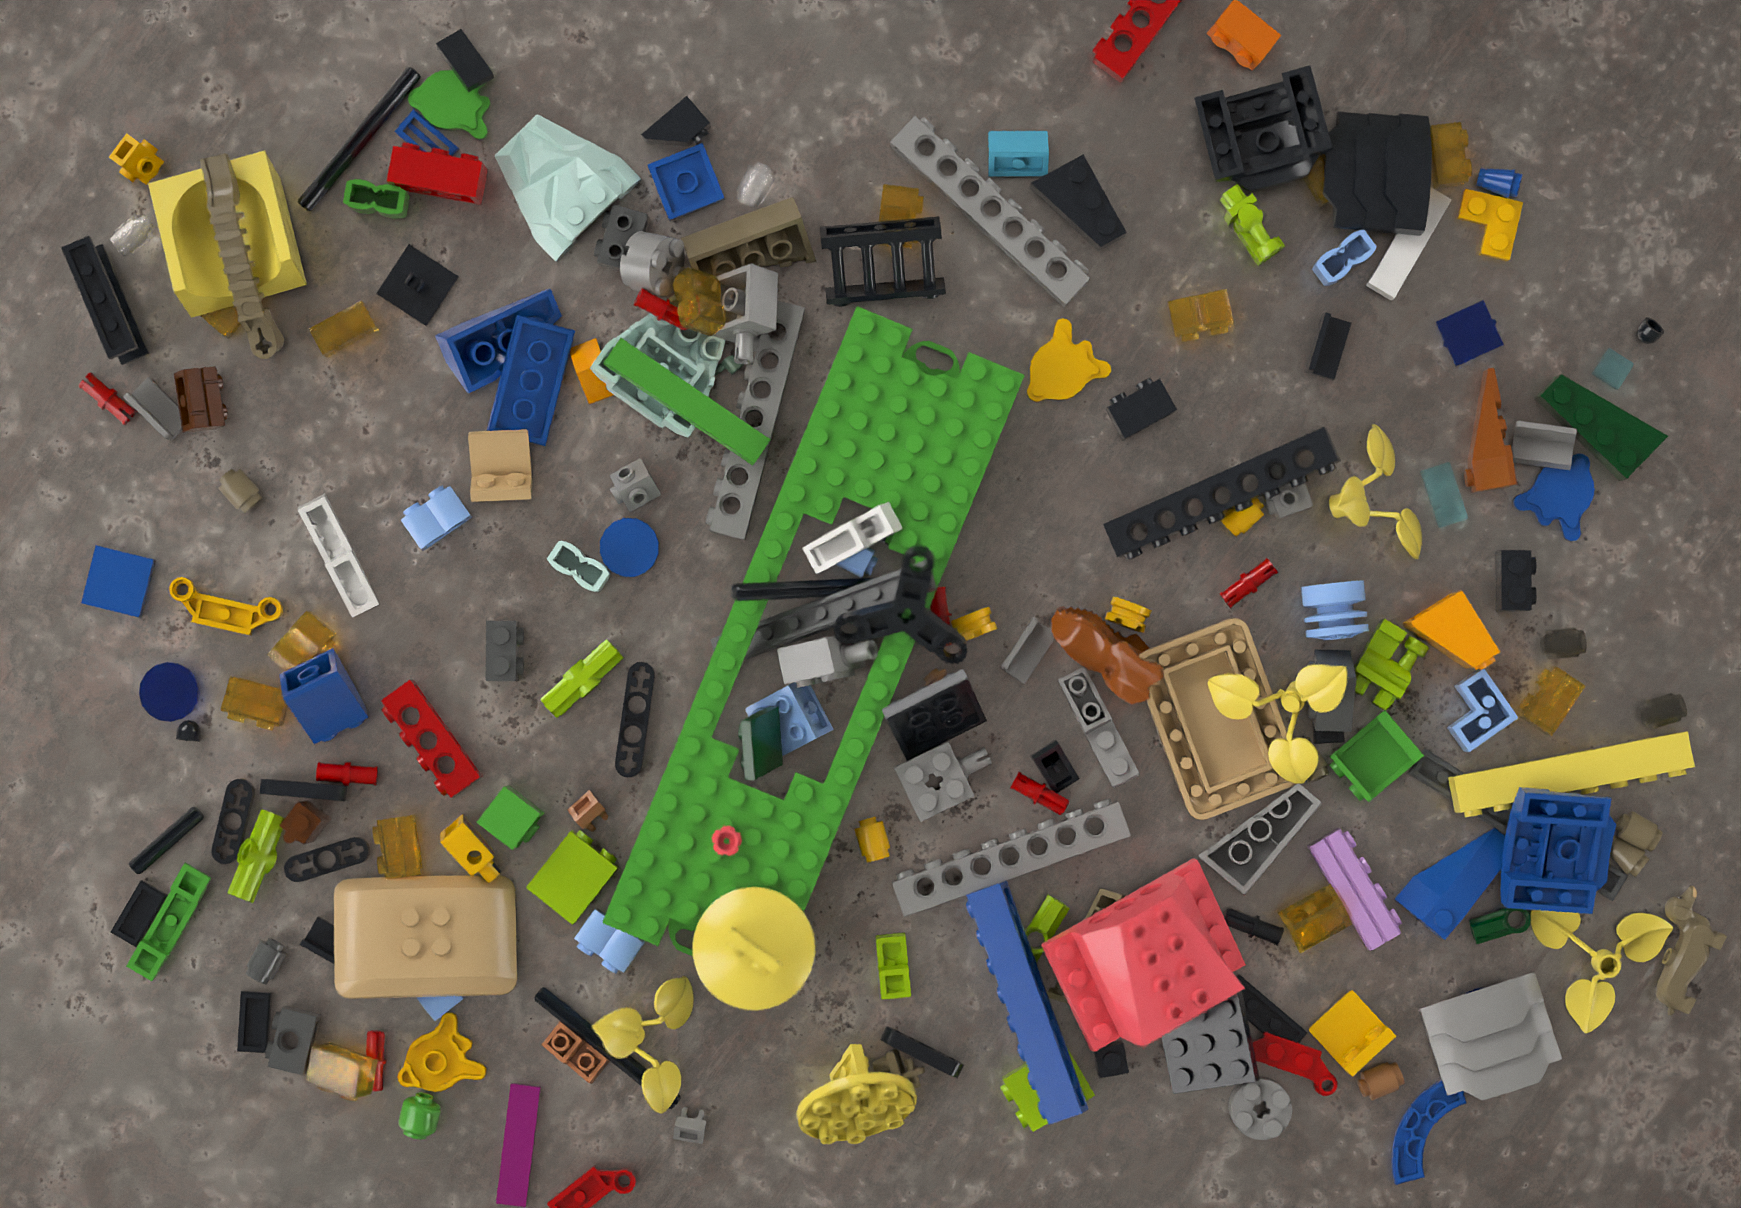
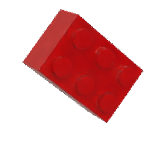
[386,142,488,205]

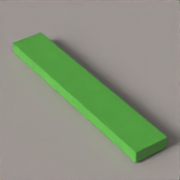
[603,338,771,466]

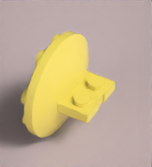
[693,887,815,1010]
[796,1044,917,1144]

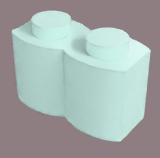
[547,541,611,592]

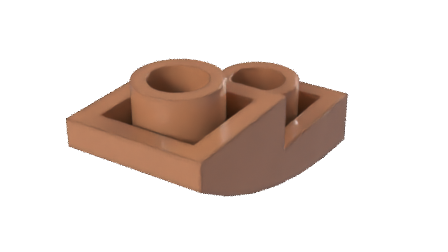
[542,1022,610,1084]

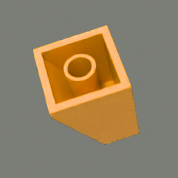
[1402,590,1500,670]

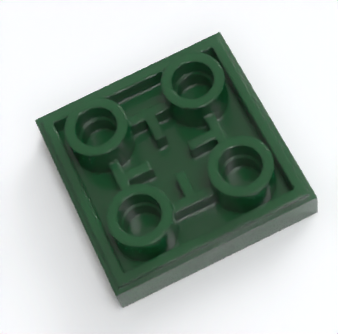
[738,706,783,780]

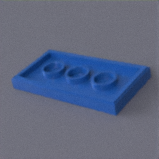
[486,315,575,446]

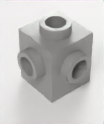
[609,458,661,512]

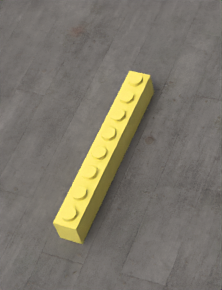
[1448,732,1695,817]

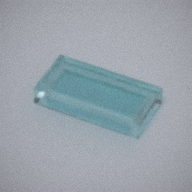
[1420,462,1468,528]

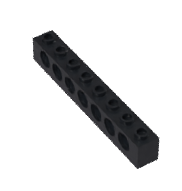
[1103,427,1341,561]

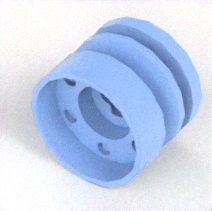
[1301,580,1369,641]

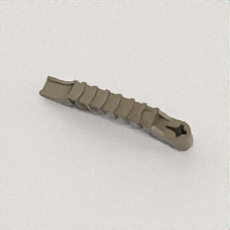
[199,153,284,359]

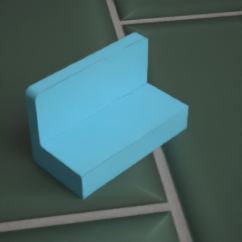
[988,131,1049,176]

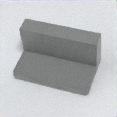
[123,377,182,441]
[1511,421,1577,470]
[1000,618,1055,684]

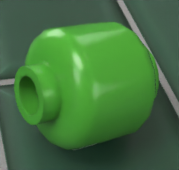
[399,1092,441,1140]

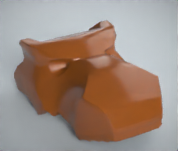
[1052,606,1164,705]

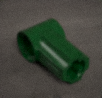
[1468,907,1531,945]

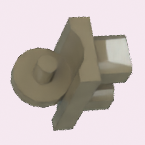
[872,1048,925,1088]

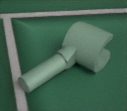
[714,355,744,376]

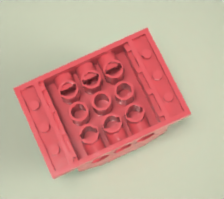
[1041,858,1246,1052]

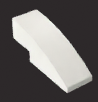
[802,502,903,574]

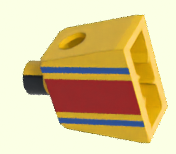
[440,814,502,883]

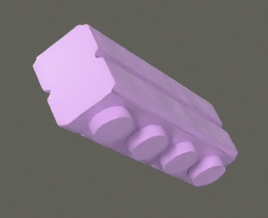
[1307,828,1402,951]

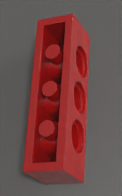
[1092,0,1182,83]
[381,679,483,798]

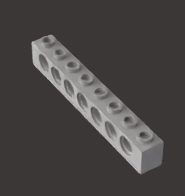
[890,116,1090,308]
[706,300,805,541]
[892,798,1131,917]

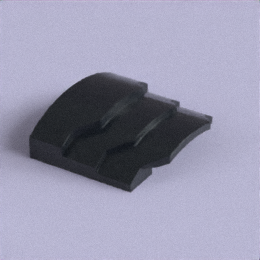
[1194,65,1333,192]
[1322,111,1432,236]

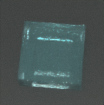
[1592,348,1634,390]

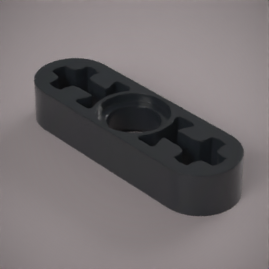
[211,779,255,864]
[259,779,348,801]
[284,837,370,882]
[880,1026,964,1078]

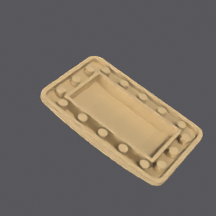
[1138,618,1296,820]
[334,875,517,999]

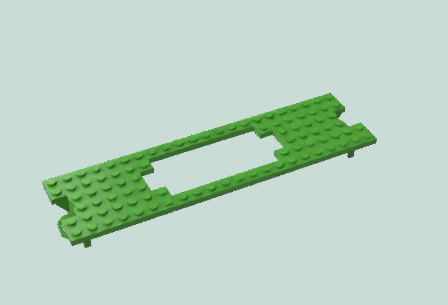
[602,306,1025,956]

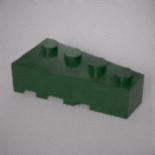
[1534,374,1668,481]

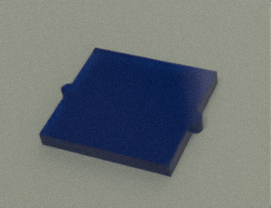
[1435,300,1504,366]

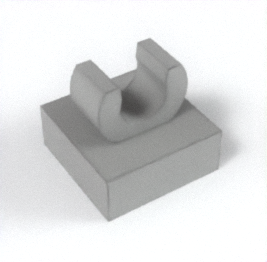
[673,1107,706,1144]

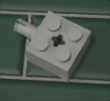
[709,264,778,365]
[777,632,878,688]
[894,741,992,822]

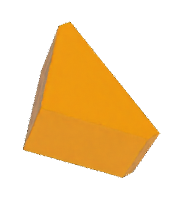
[570,338,614,405]

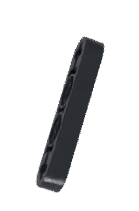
[615,662,655,778]

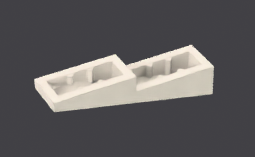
[1366,187,1452,301]
[298,493,379,617]

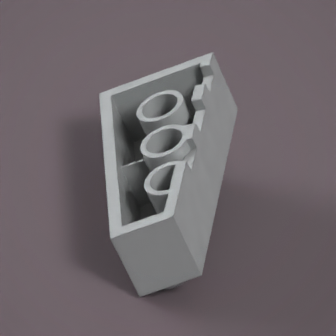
[1198,783,1322,896]

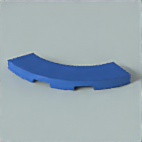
[1391,1080,1467,1185]

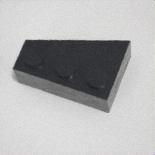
[1029,154,1127,251]

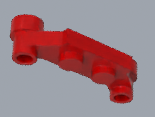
[1252,1031,1338,1096]
[547,1165,636,1208]

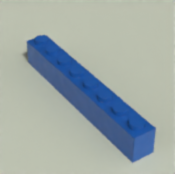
[966,881,1089,1125]

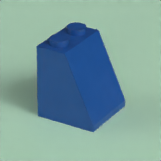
[279,648,368,744]

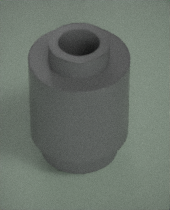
[246,938,287,985]

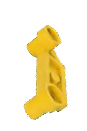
[169,577,283,636]

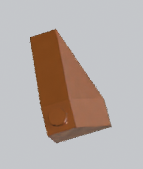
[1464,368,1517,493]

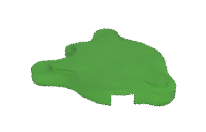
[408,70,491,140]

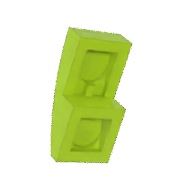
[875,932,911,1000]

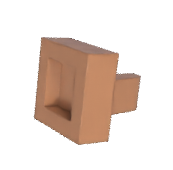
[568,790,608,832]

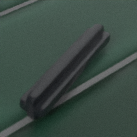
[129,807,204,874]

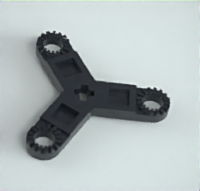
[834,545,968,665]

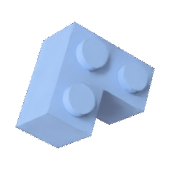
[1447,669,1518,752]

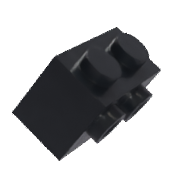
[1106,377,1177,441]
[1496,550,1537,611]

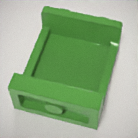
[1329,710,1424,802]

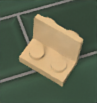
[468,429,533,502]

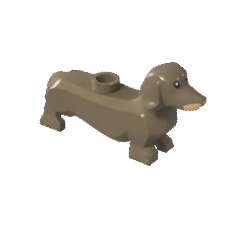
[1656,885,1727,1016]

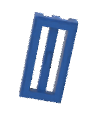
[394,109,459,156]

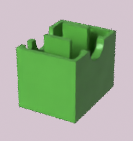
[476,785,545,850]

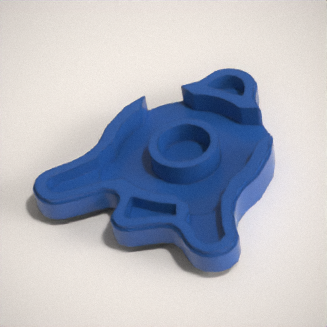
[1513,453,1595,541]

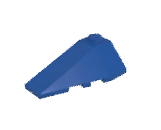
[435,289,562,393]
[1394,828,1505,940]

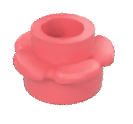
[712,826,742,856]

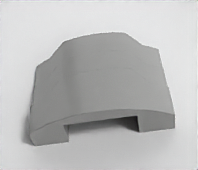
[1418,972,1562,1101]

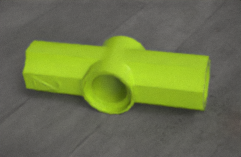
[540,639,624,718]
[227,809,285,903]
[1025,894,1070,963]

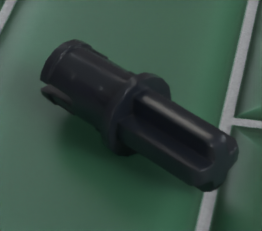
[1224,908,1284,946]

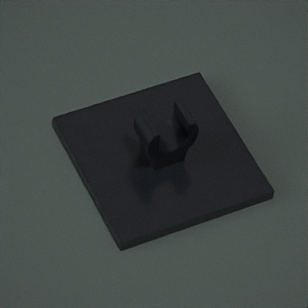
[376,244,459,326]

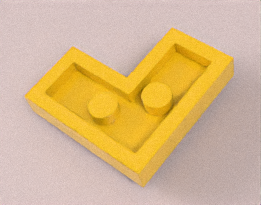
[1457,188,1523,261]

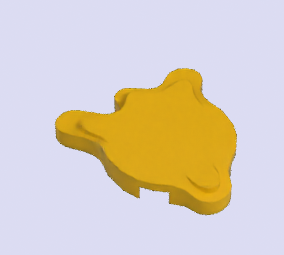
[1027,318,1111,402]
[398,1012,487,1092]

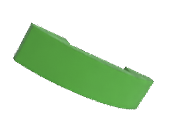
[126,862,212,981]

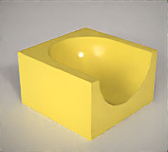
[148,150,307,318]

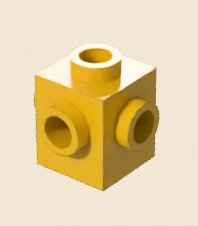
[109,133,164,185]

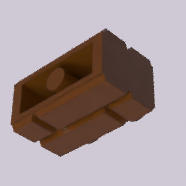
[174,366,228,433]

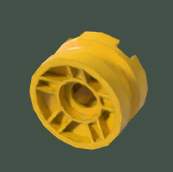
[1105,596,1152,633]
[951,607,998,641]

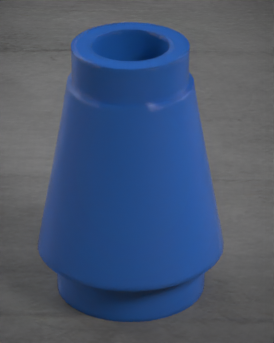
[1476,168,1522,199]

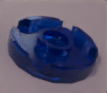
[139,662,200,722]

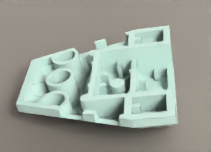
[494,114,642,262]
[590,289,726,438]

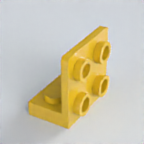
[1308,990,1396,1077]

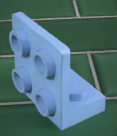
[745,682,834,756]

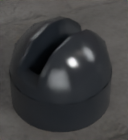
[1638,317,1664,344]
[176,720,201,742]

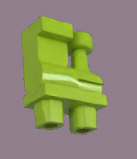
[1220,184,1285,266]
[1354,618,1430,711]

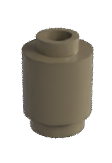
[218,469,262,513]
[1616,811,1663,852]

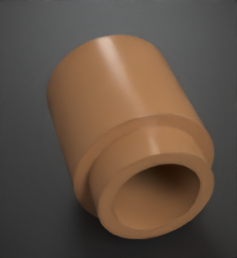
[1357,1062,1405,1101]

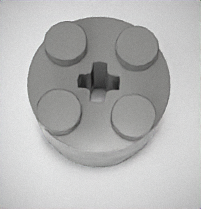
[620,231,687,297]
[1228,1076,1292,1140]

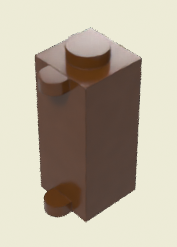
[279,800,332,844]

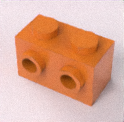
[1206,0,1281,71]

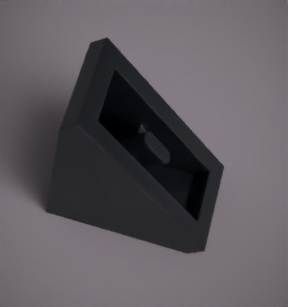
[1030,740,1080,793]

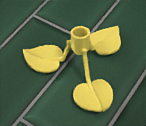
[1329,424,1422,560]
[1208,664,1347,784]
[1530,910,1673,1034]
[592,976,694,1114]

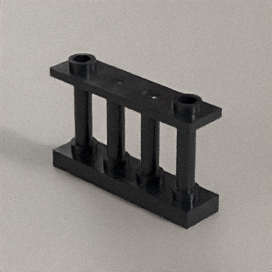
[820,216,946,307]
[61,236,150,365]

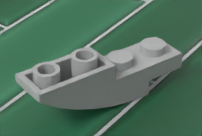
[1058,667,1140,789]

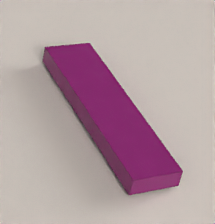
[496,1083,541,1207]

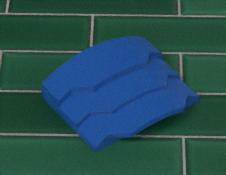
[1501,787,1617,914]

